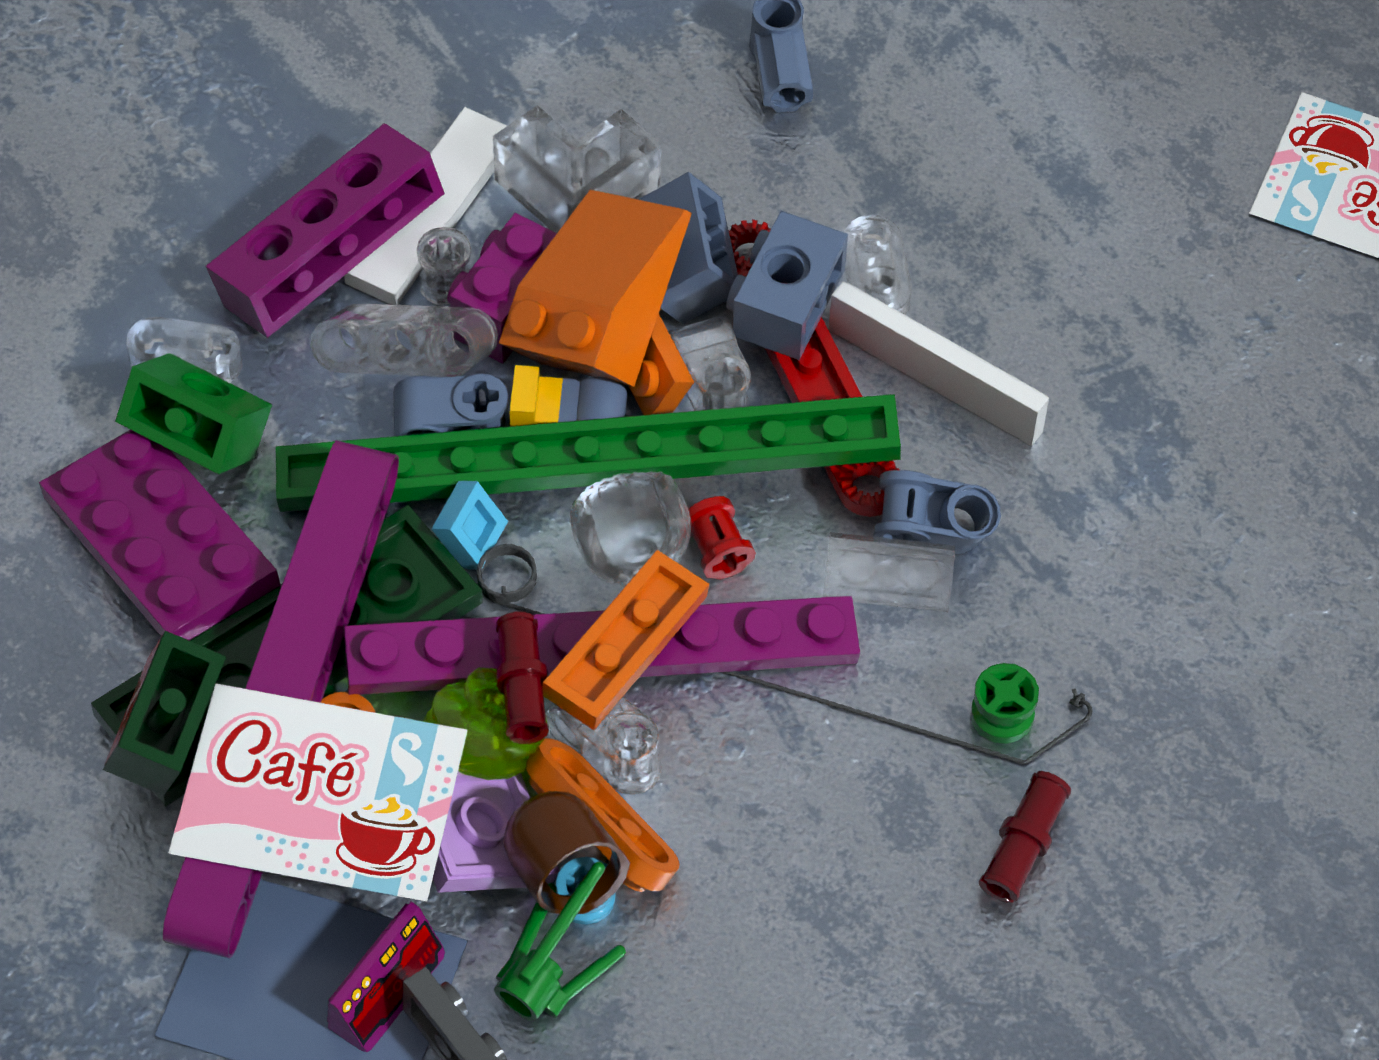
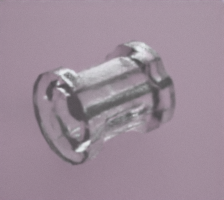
[416,227,471,305]

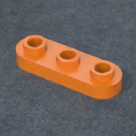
[525,738,680,892]

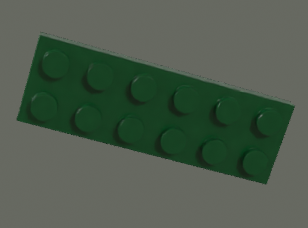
[91,505,483,807]

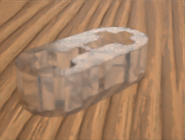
[126,317,243,383]

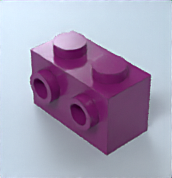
[447,213,557,364]

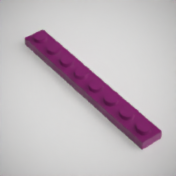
[344,596,860,695]

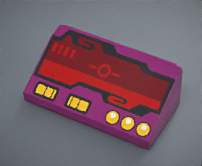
[327,901,445,1052]

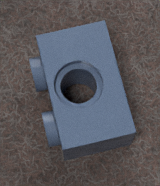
[726,210,848,360]

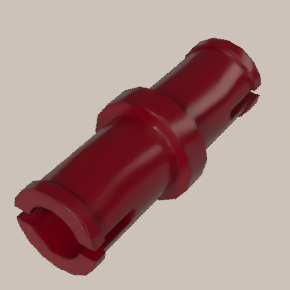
[495,611,549,744]
[979,771,1071,903]

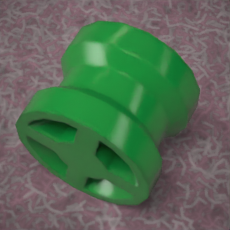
[971,663,1039,744]

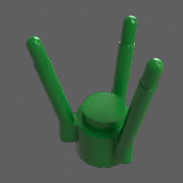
[494,862,626,1021]

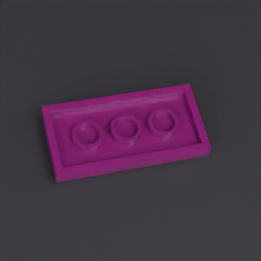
[39,430,281,640]

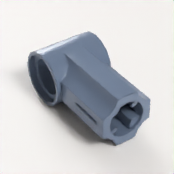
[749,0,813,113]

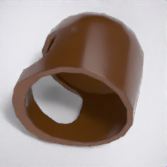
[503,791,630,914]

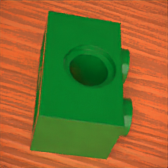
[115,353,273,474]

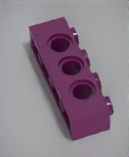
[206,123,445,338]

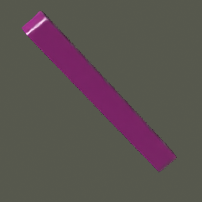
[163,440,399,959]

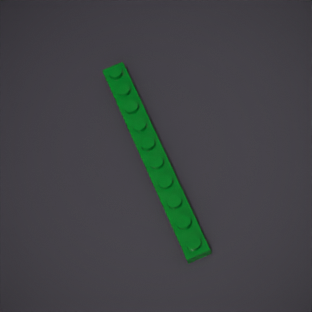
[276,394,901,512]

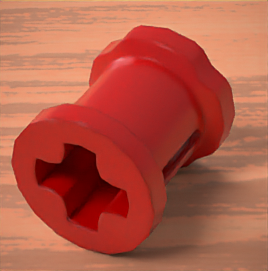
[680,496,756,580]

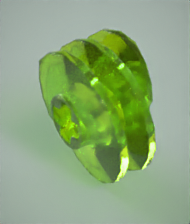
[423,667,548,780]

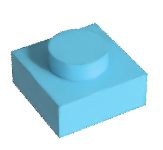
[431,481,508,569]

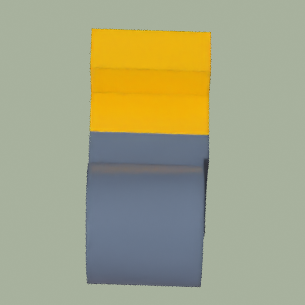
[510,365,627,427]

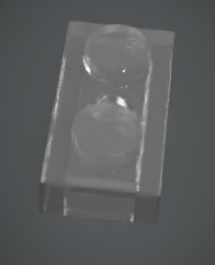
[823,532,956,612]

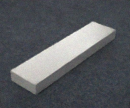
[344,107,516,307]
[828,281,1049,446]

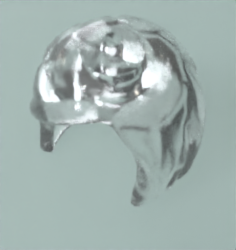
[570,471,691,587]

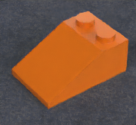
[499,190,692,387]

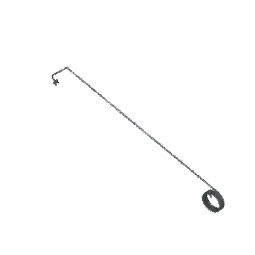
[476,544,1092,765]

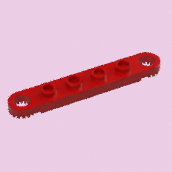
[729,219,899,517]

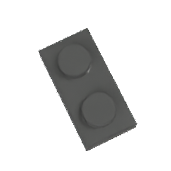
[403,967,507,1060]

